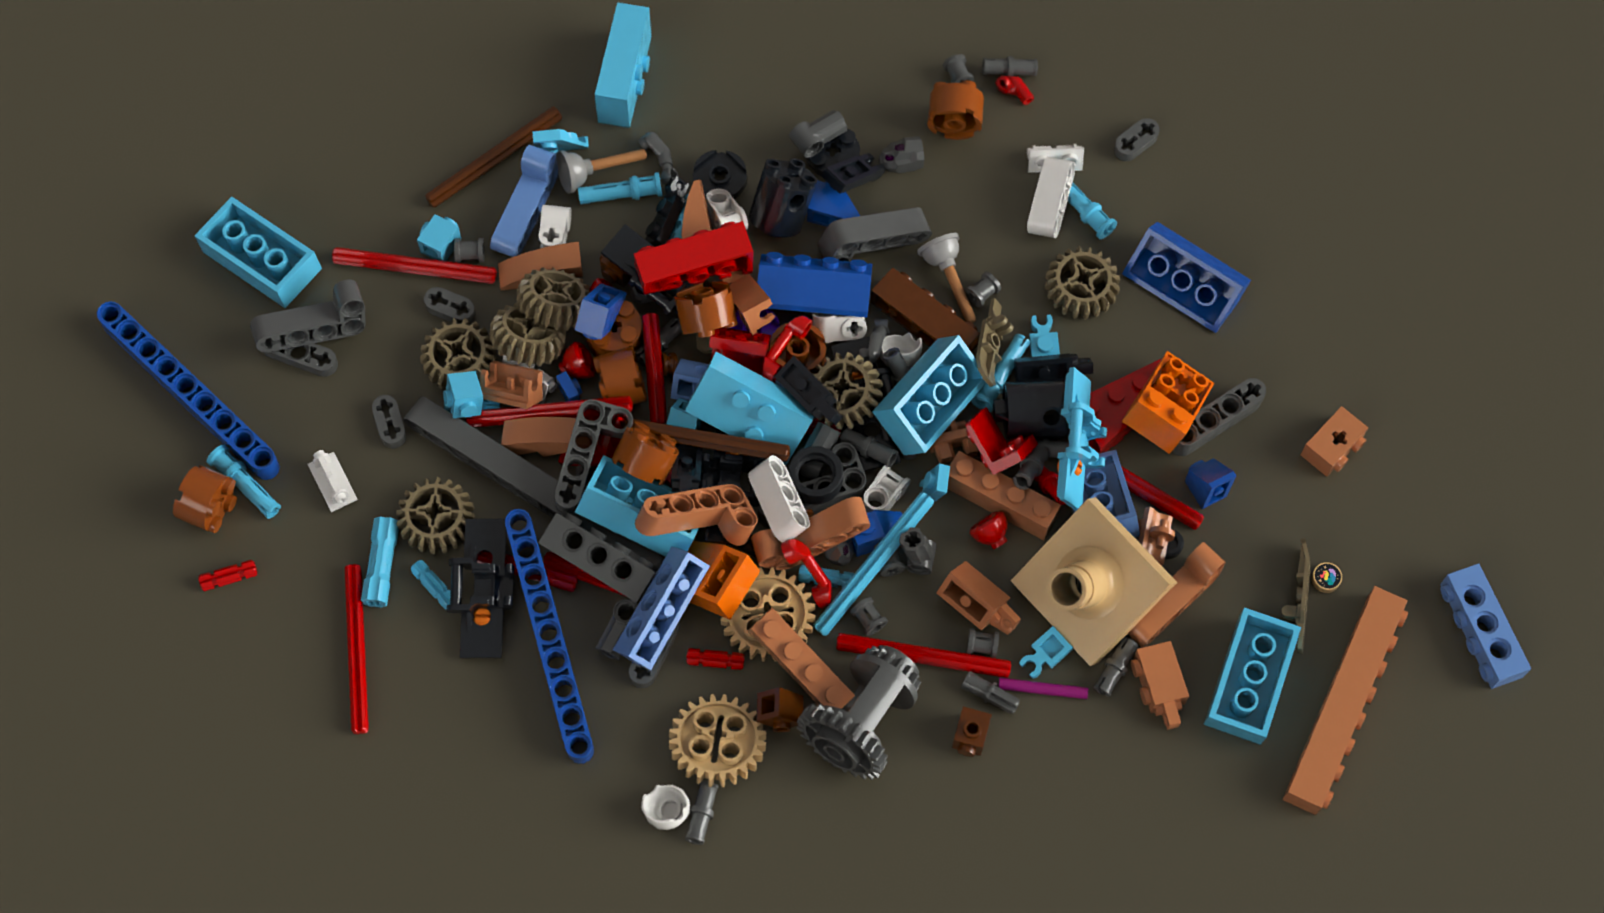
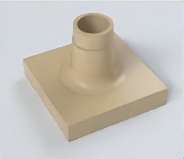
[1011,497,1177,666]

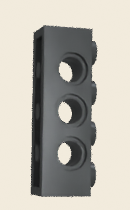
[538,512,657,604]

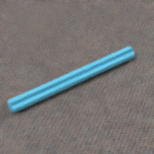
[813,492,934,636]

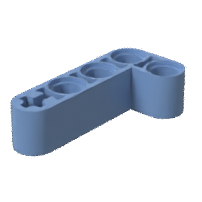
[490,145,558,257]

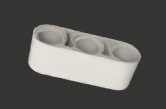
[1027,157,1075,238]
[748,455,810,543]

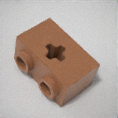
[1300,406,1368,477]

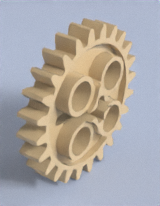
[720,567,815,662]
[669,694,766,787]

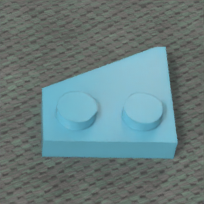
[532,129,589,155]

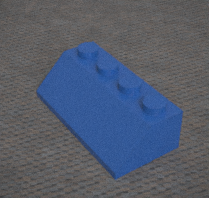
[1122,222,1251,333]
[757,252,873,318]

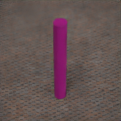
[998,678,1088,699]

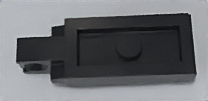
[645,176,689,247]
[1014,353,1093,382]
[774,356,843,425]
[671,444,703,492]

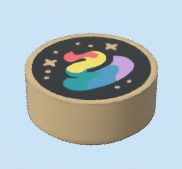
[1311,562,1342,593]

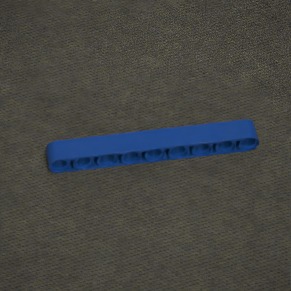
[97,301,280,480]
[505,509,594,764]

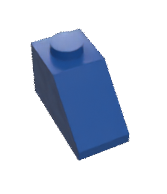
[807,180,860,227]
[575,283,627,340]
[1185,458,1236,509]
[852,510,902,557]

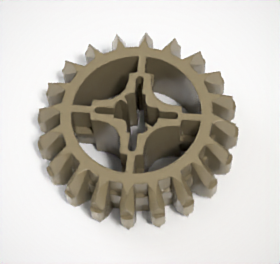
[1045,246,1120,320]
[516,267,590,331]
[489,303,566,368]
[420,318,497,390]
[812,352,883,429]
[396,477,475,555]

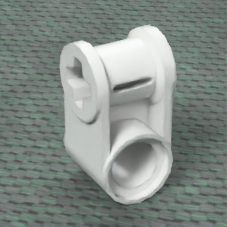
[706,189,748,230]
[539,205,571,248]
[812,313,867,343]
[863,465,911,513]

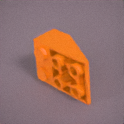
[1122,351,1214,454]
[687,541,760,620]

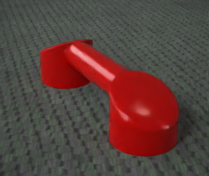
[762,316,813,383]
[781,539,832,609]

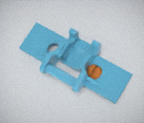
[1057,367,1107,511]

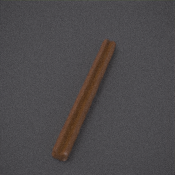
[425,107,562,208]
[622,419,790,462]

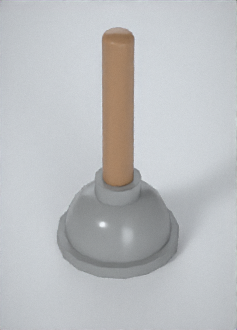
[556,149,647,194]
[917,233,976,323]

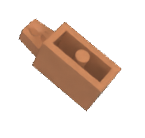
[936,561,1021,635]
[1131,641,1189,730]

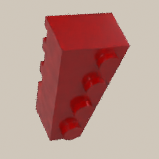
[634,221,754,294]
[1088,358,1162,454]

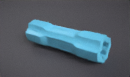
[361,517,399,608]

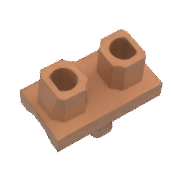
[929,419,980,464]
[1138,507,1175,565]

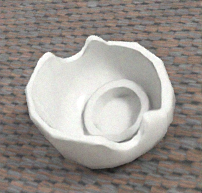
[880,332,922,367]
[641,785,690,830]

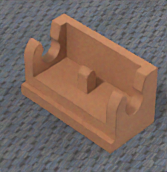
[730,274,775,335]
[480,360,542,409]

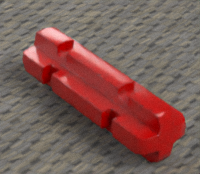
[198,560,257,591]
[686,648,745,670]

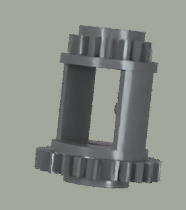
[796,645,921,780]

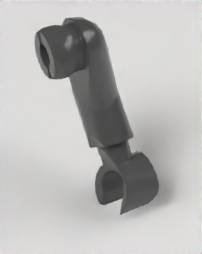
[639,132,679,184]
[859,319,891,363]

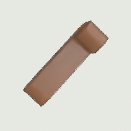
[635,484,758,546]
[751,497,870,571]
[1128,542,1226,648]

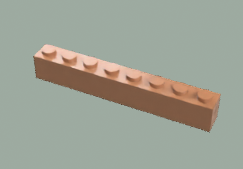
[1282,586,1408,815]

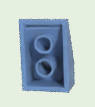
[1072,450,1140,538]

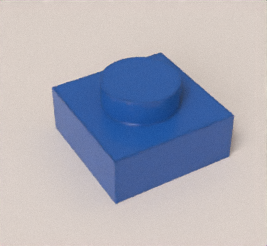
[556,371,582,401]

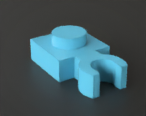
[1029,315,1060,357]
[919,463,950,502]
[1019,626,1073,679]

